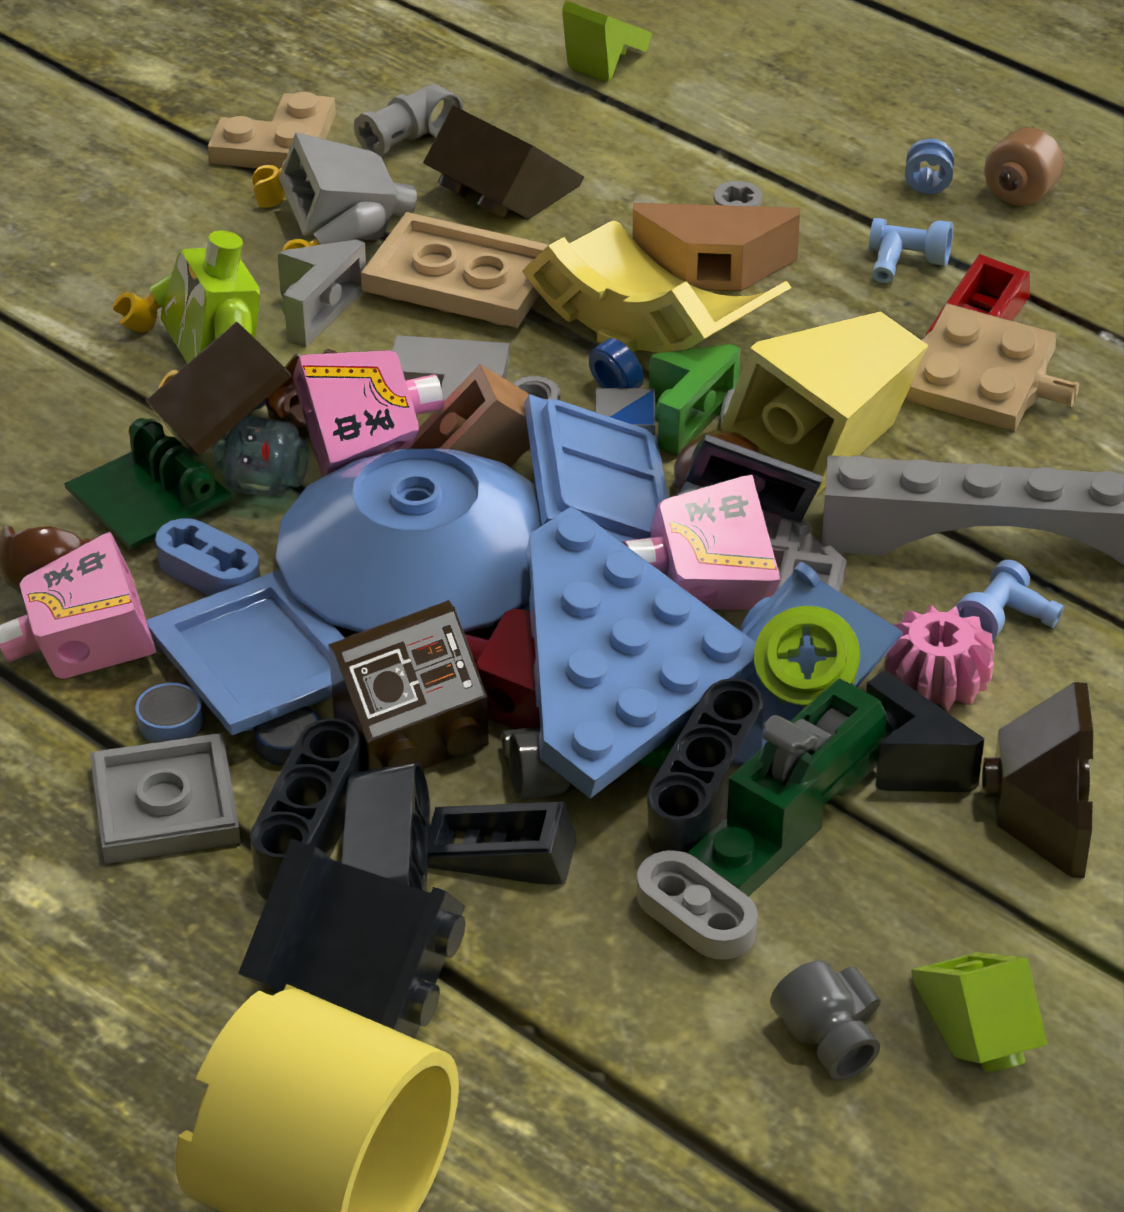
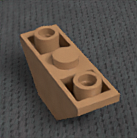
[632,203,800,291]

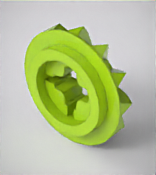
[754,606,861,707]

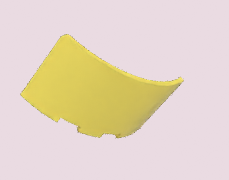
[522,221,792,354]

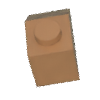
[409,364,530,467]

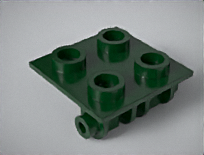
[64,418,233,550]

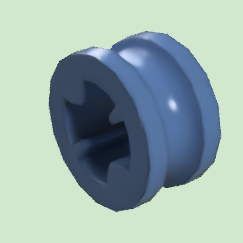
[905,139,954,194]

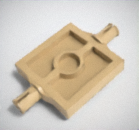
[905,303,1079,432]

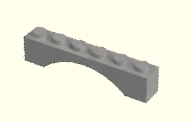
[822,455,1124,565]

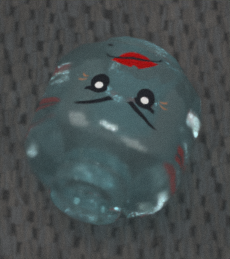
[214,415,309,498]

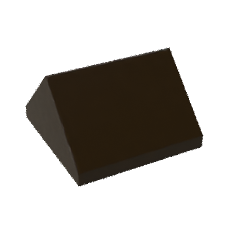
[146,321,292,457]

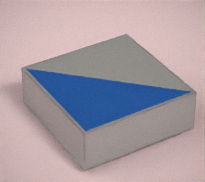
[596,388,655,435]

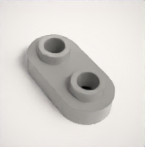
[637,851,758,960]

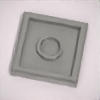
[90,733,241,864]

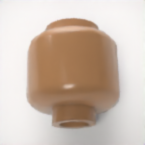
[984,127,1064,207]

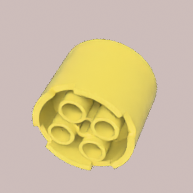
[176,984,459,1212]

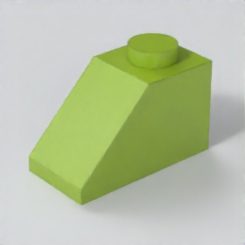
[911,952,1048,1072]

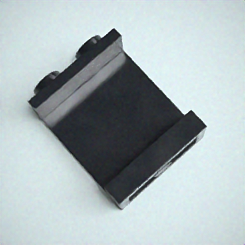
[238,839,466,1039]

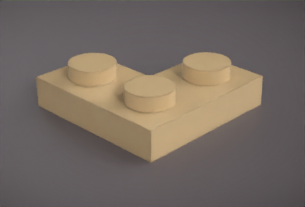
[208,92,336,169]

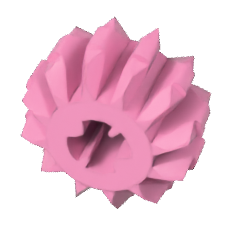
[884,604,994,712]

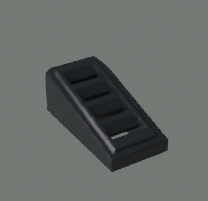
[427,802,576,885]

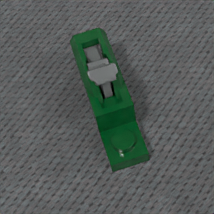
[687,678,886,897]

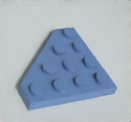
[526,506,756,798]

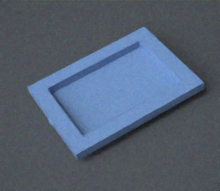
[524,394,669,543]
[146,569,344,735]

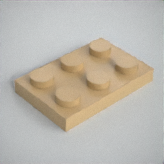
[361,212,548,328]

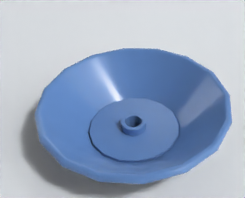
[275,449,542,633]

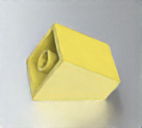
[720,311,928,497]

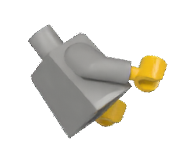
[252,132,417,251]

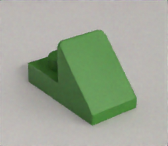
[649,344,740,456]

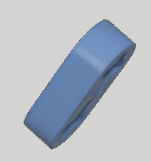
[155,519,261,596]

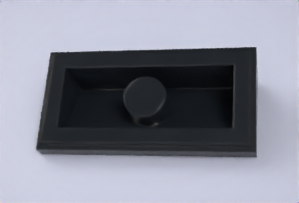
[685,434,823,523]

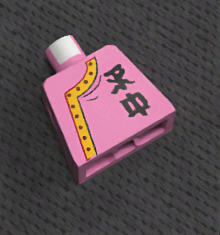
[293,350,444,477]
[623,475,781,610]
[0,532,156,679]

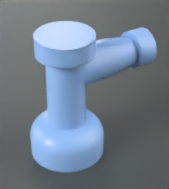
[869,218,953,283]
[955,560,1064,641]

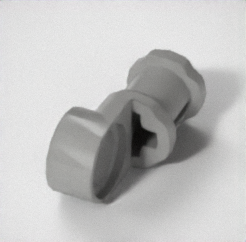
[354,84,463,156]

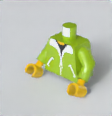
[113,230,261,389]

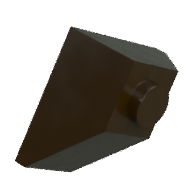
[982,682,1094,878]

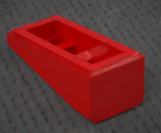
[926,254,1030,335]

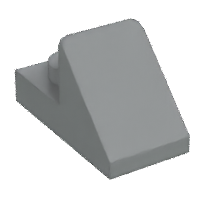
[277,239,366,347]

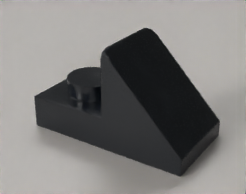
[866,670,985,792]

